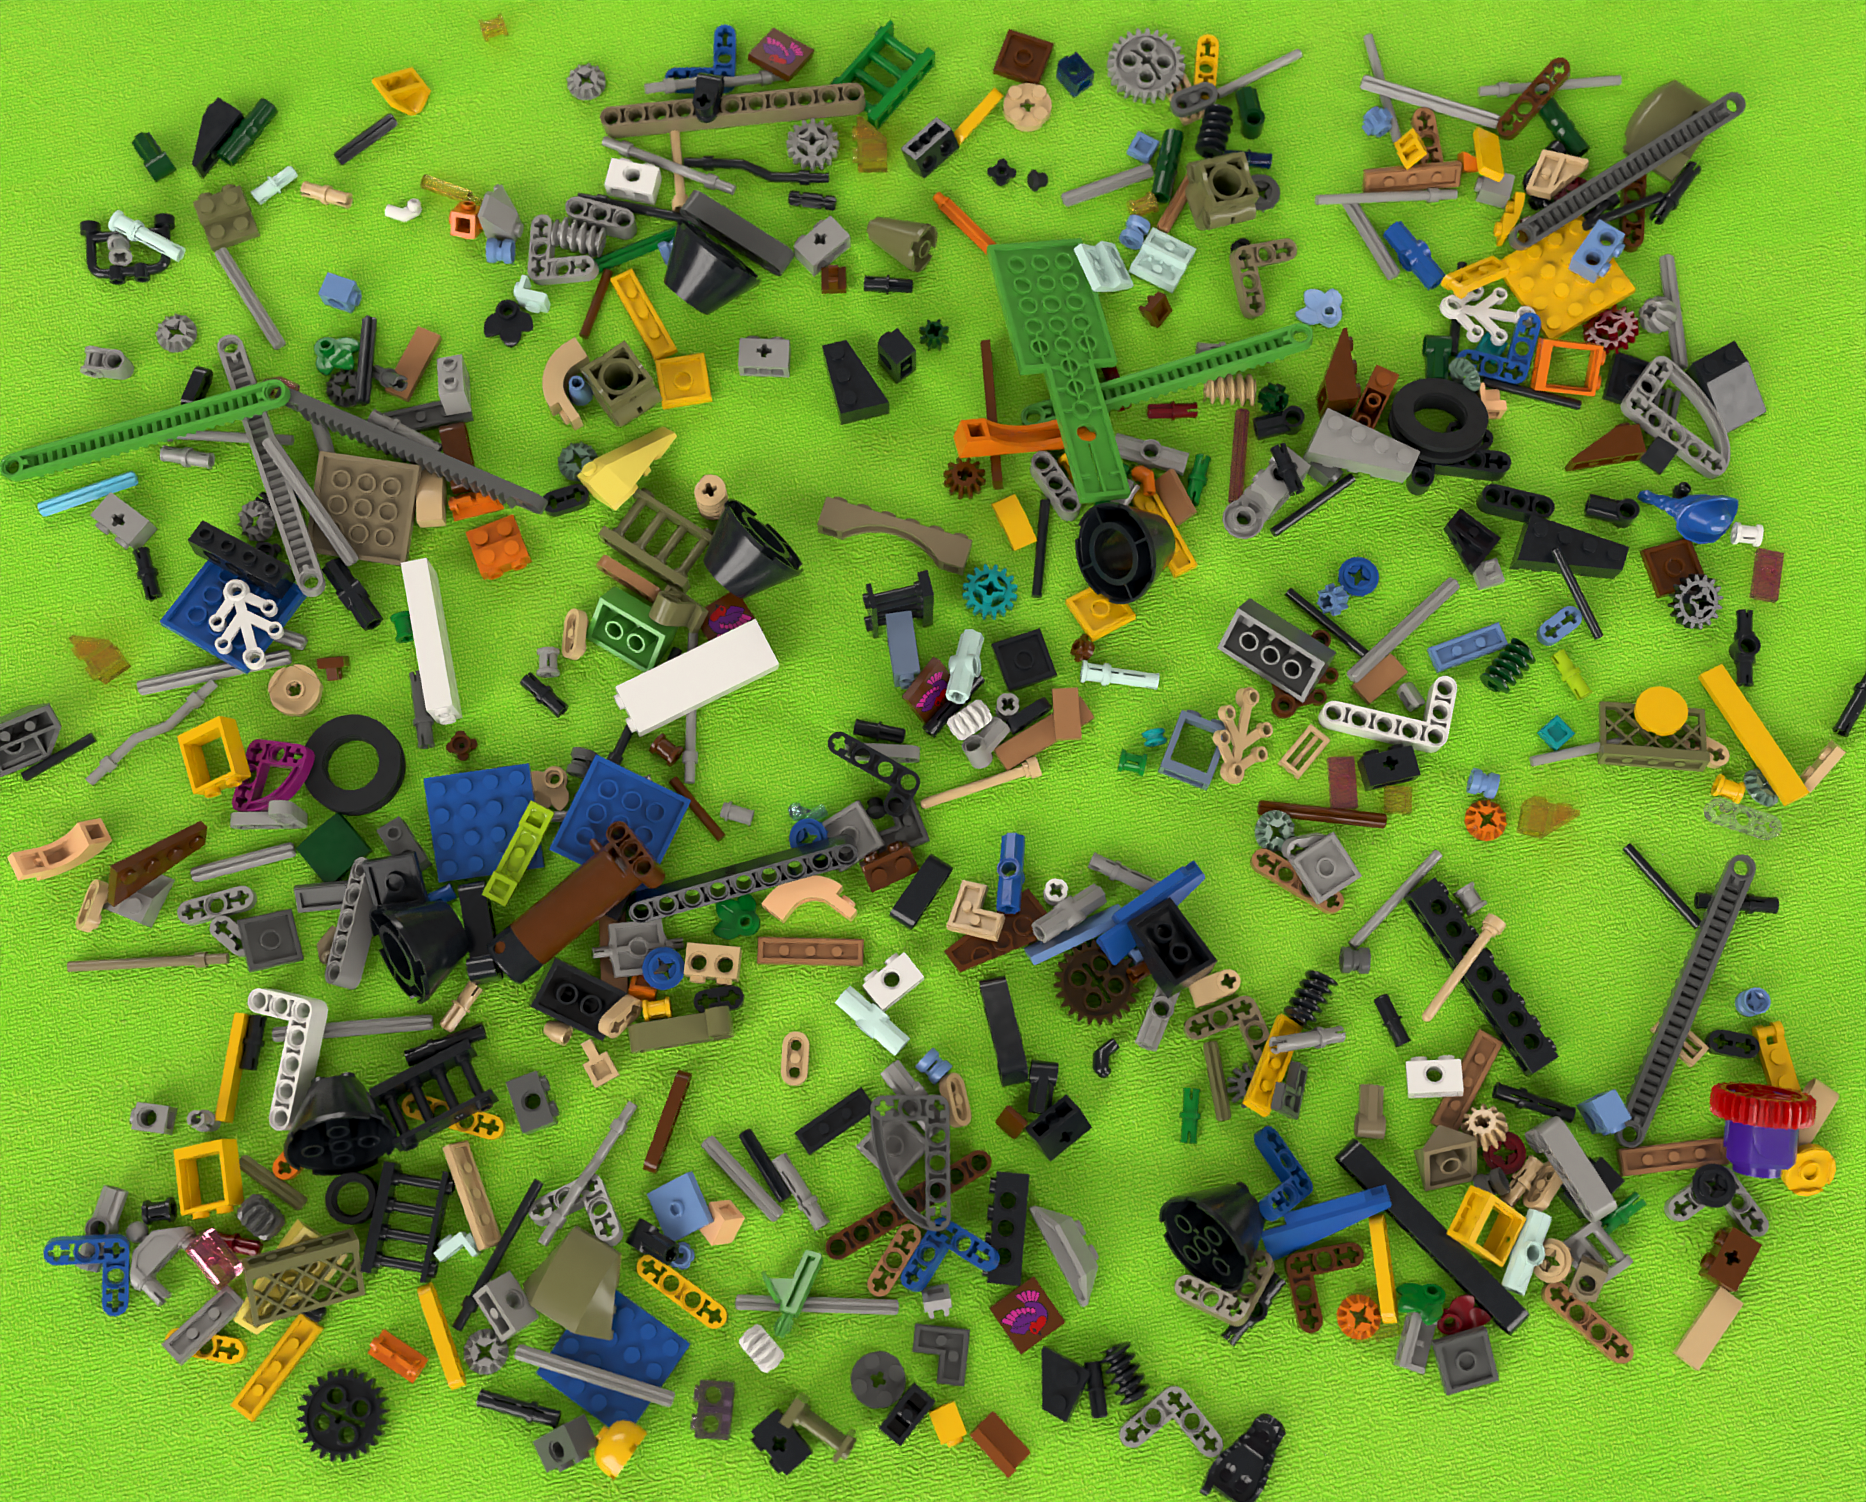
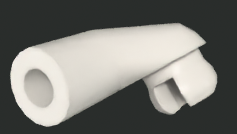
[385,198,422,222]

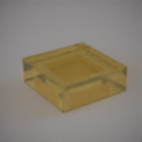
[1384,786,1412,814]

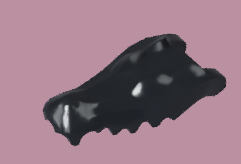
[1199,1413,1286,1502]

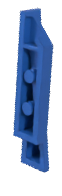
[1096,860,1205,965]
[1261,1185,1392,1261]

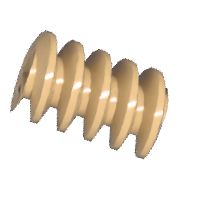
[1203,373,1256,406]
[694,474,728,521]

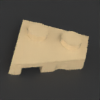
[1526,149,1589,200]
[1800,740,1846,793]

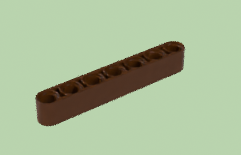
[826,1150,991,1260]

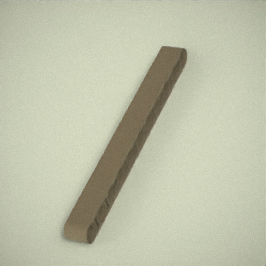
[600,83,866,138]

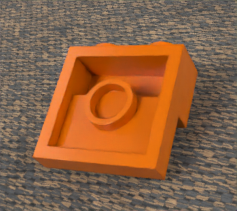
[465,514,532,580]

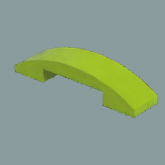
[482,800,555,907]

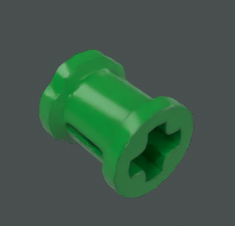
[390,611,414,643]
[1117,749,1148,777]

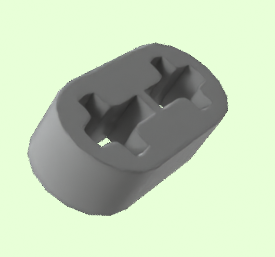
[1281,833,1326,860]
[210,915,245,957]

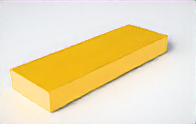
[1473,127,1504,182]

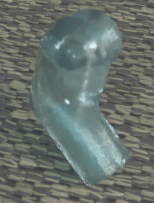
[788,802,828,822]

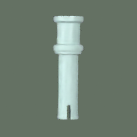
[108,210,185,262]
[1080,660,1159,690]

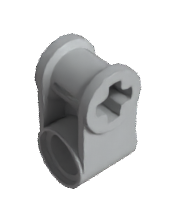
[80,346,134,380]

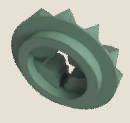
[1448,357,1480,393]
[558,442,598,481]
[1744,768,1778,807]
[1255,810,1295,851]

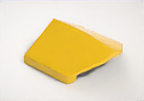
[372,67,431,115]

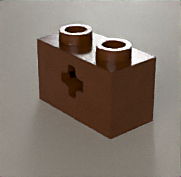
[1698,1227,1762,1292]

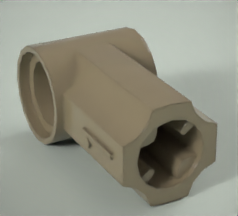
[1354,1084,1386,1139]

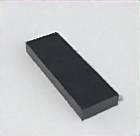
[795,1087,876,1156]

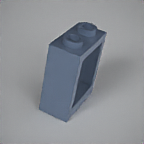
[885,611,920,689]
[1158,710,1226,790]

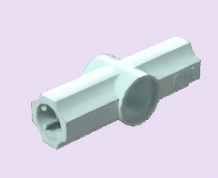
[945,629,984,704]
[835,986,910,1056]
[1501,1209,1552,1296]

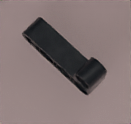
[1406,449,1511,496]
[828,732,920,817]
[458,880,503,985]
[979,975,1029,1087]

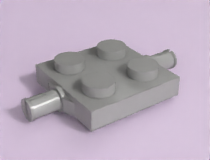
[592,918,684,978]

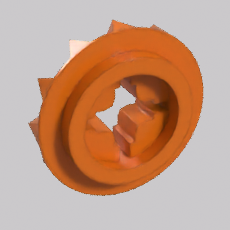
[1465,800,1508,841]
[1337,1294,1382,1340]

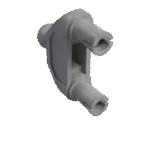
[126,1221,212,1307]

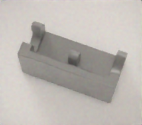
[1393,1312,1438,1374]

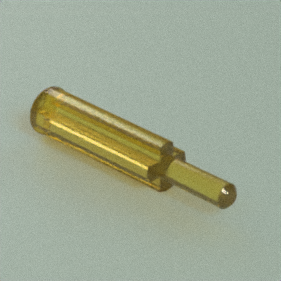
[421,174,483,206]

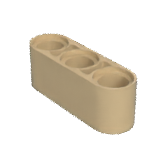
[1798,1078,1839,1146]

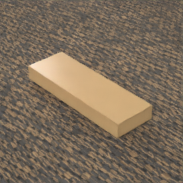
[1672,1286,1744,1370]

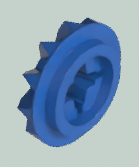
[1338,557,1379,597]
[789,818,829,859]
[642,947,685,990]

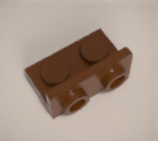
[859,840,919,893]

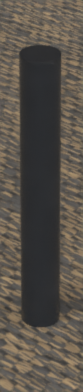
[21,733,97,782]

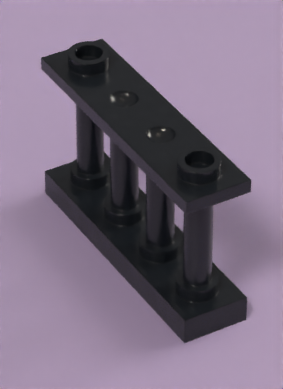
[862,570,934,639]
[368,1039,499,1152]
[360,1161,455,1283]

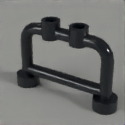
[1522,140,1620,220]
[80,213,175,285]

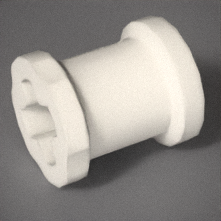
[1730,522,1764,547]
[1043,878,1068,906]

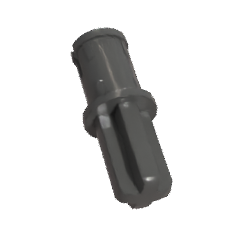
[372,365,408,392]

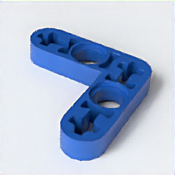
[665,25,737,93]
[1455,312,1541,384]
[1254,1126,1313,1222]
[901,1217,1000,1292]
[43,1234,130,1316]

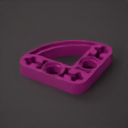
[232,739,315,812]

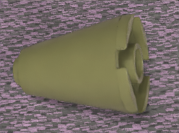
[867,216,938,272]

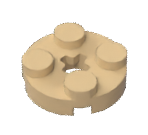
[1003,83,1052,132]
[268,664,323,717]

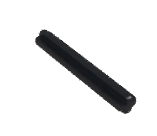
[355,315,377,406]

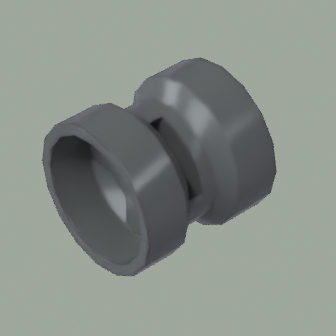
[566,747,598,779]
[1339,947,1371,974]
[1473,1167,1510,1196]

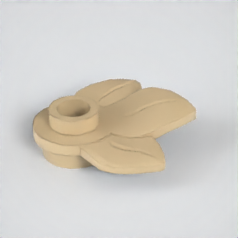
[531,766,569,811]

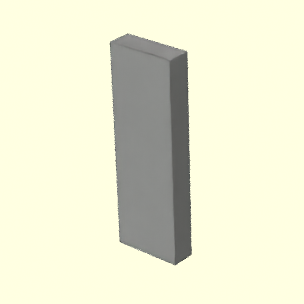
[161,1284,244,1366]

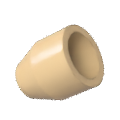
[543,1021,573,1046]

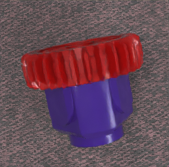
[1709,1082,1817,1178]

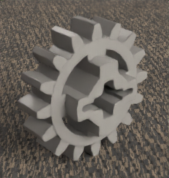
[786,118,839,172]

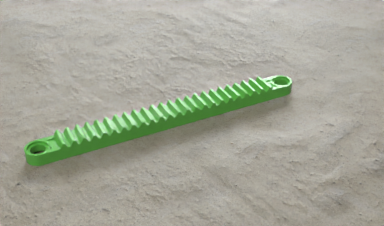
[1021,323,1313,425]
[0,379,291,482]

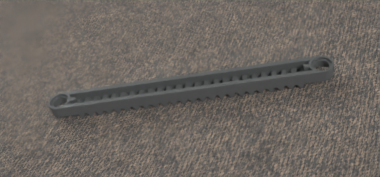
[1508,92,1746,251]
[275,387,548,515]
[1614,854,1756,1148]

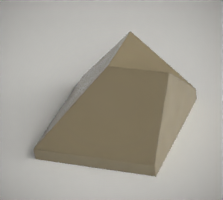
[1414,1125,1477,1192]

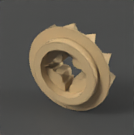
[1533,1238,1574,1284]

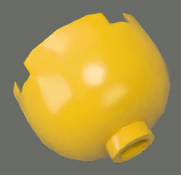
[594,1420,647,1480]

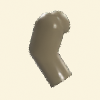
[317,925,336,965]

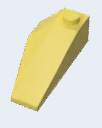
[577,426,677,511]
[233,1219,348,1335]

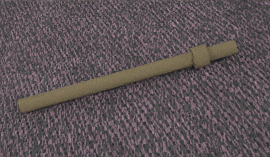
[67,951,230,972]

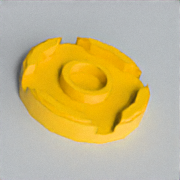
[1634,686,1688,736]
[1781,1143,1836,1196]

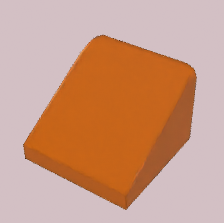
[1457,152,1478,173]
[628,973,660,1002]

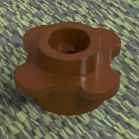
[1070,634,1095,662]
[446,730,478,761]

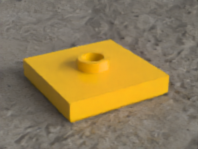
[655,352,712,410]
[1065,587,1136,642]

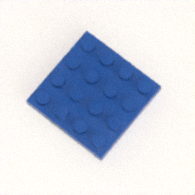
[159,560,307,675]
[549,754,691,892]
[423,763,545,882]
[536,1289,691,1427]

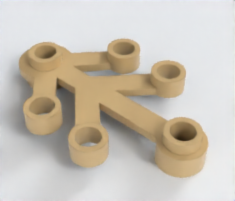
[1213,687,1273,784]

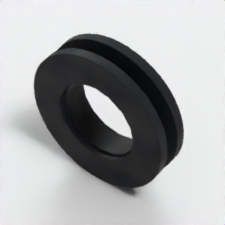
[1388,378,1488,464]
[301,714,406,816]

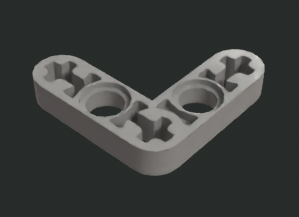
[528,214,599,285]
[230,800,308,830]
[1664,1166,1769,1237]
[529,1174,623,1246]
[1119,1386,1223,1457]

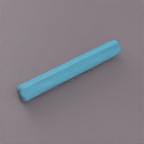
[37,471,138,517]

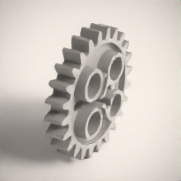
[1107,28,1185,104]

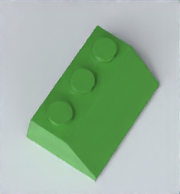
[586,586,679,673]

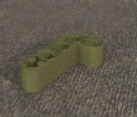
[628,1006,735,1053]

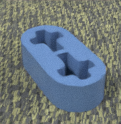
[1536,606,1582,646]

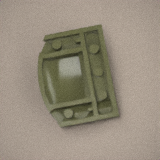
[1623,80,1712,183]

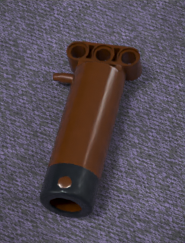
[486,821,665,984]

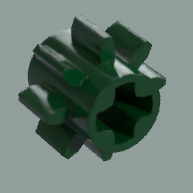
[919,319,949,351]
[1257,382,1289,414]

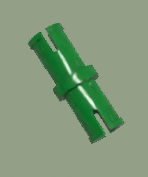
[1186,454,1211,506]
[1179,1088,1201,1144]
[1600,1191,1647,1235]

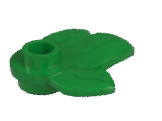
[314,337,360,376]
[713,894,760,940]
[1396,1283,1446,1326]

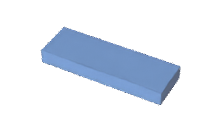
[1427,622,1508,673]

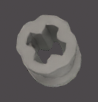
[107,234,132,266]
[536,647,560,678]
[995,693,1019,721]
[1453,881,1488,916]

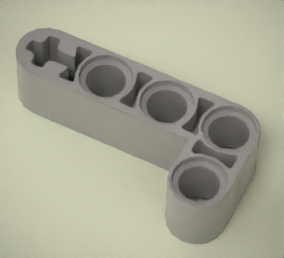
[1525,1116,1617,1223]

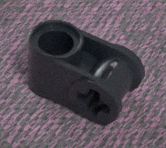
[693,73,724,123]

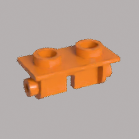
[448,491,504,521]
[368,1329,429,1383]

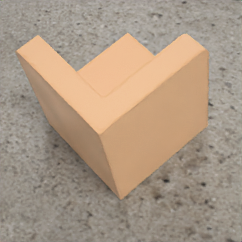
[1475,383,1507,419]
[699,1200,745,1245]

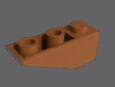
[1351,364,1399,429]

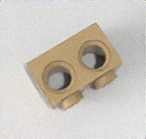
[684,942,742,986]

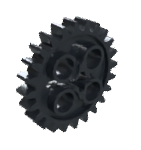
[296,1368,390,1462]

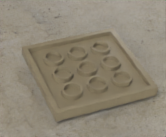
[308,451,422,566]

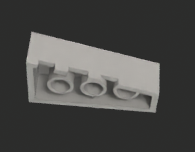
[1302,408,1420,483]

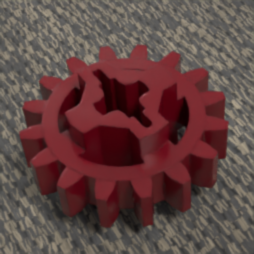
[1583,305,1639,355]

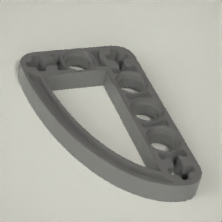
[870,1095,951,1232]

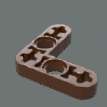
[1284,1242,1364,1333]

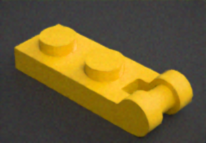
[1441,255,1510,299]
[1752,1021,1802,1093]

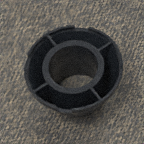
[664,219,762,315]
[703,498,804,599]
[1075,502,1175,604]
[369,900,469,1004]

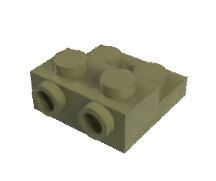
[193,184,260,252]

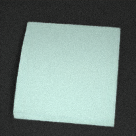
[1129,228,1196,293]
[1074,241,1134,292]

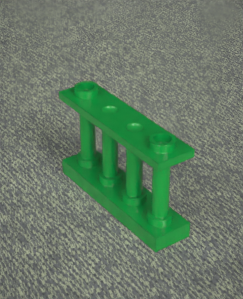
[830,20,935,133]

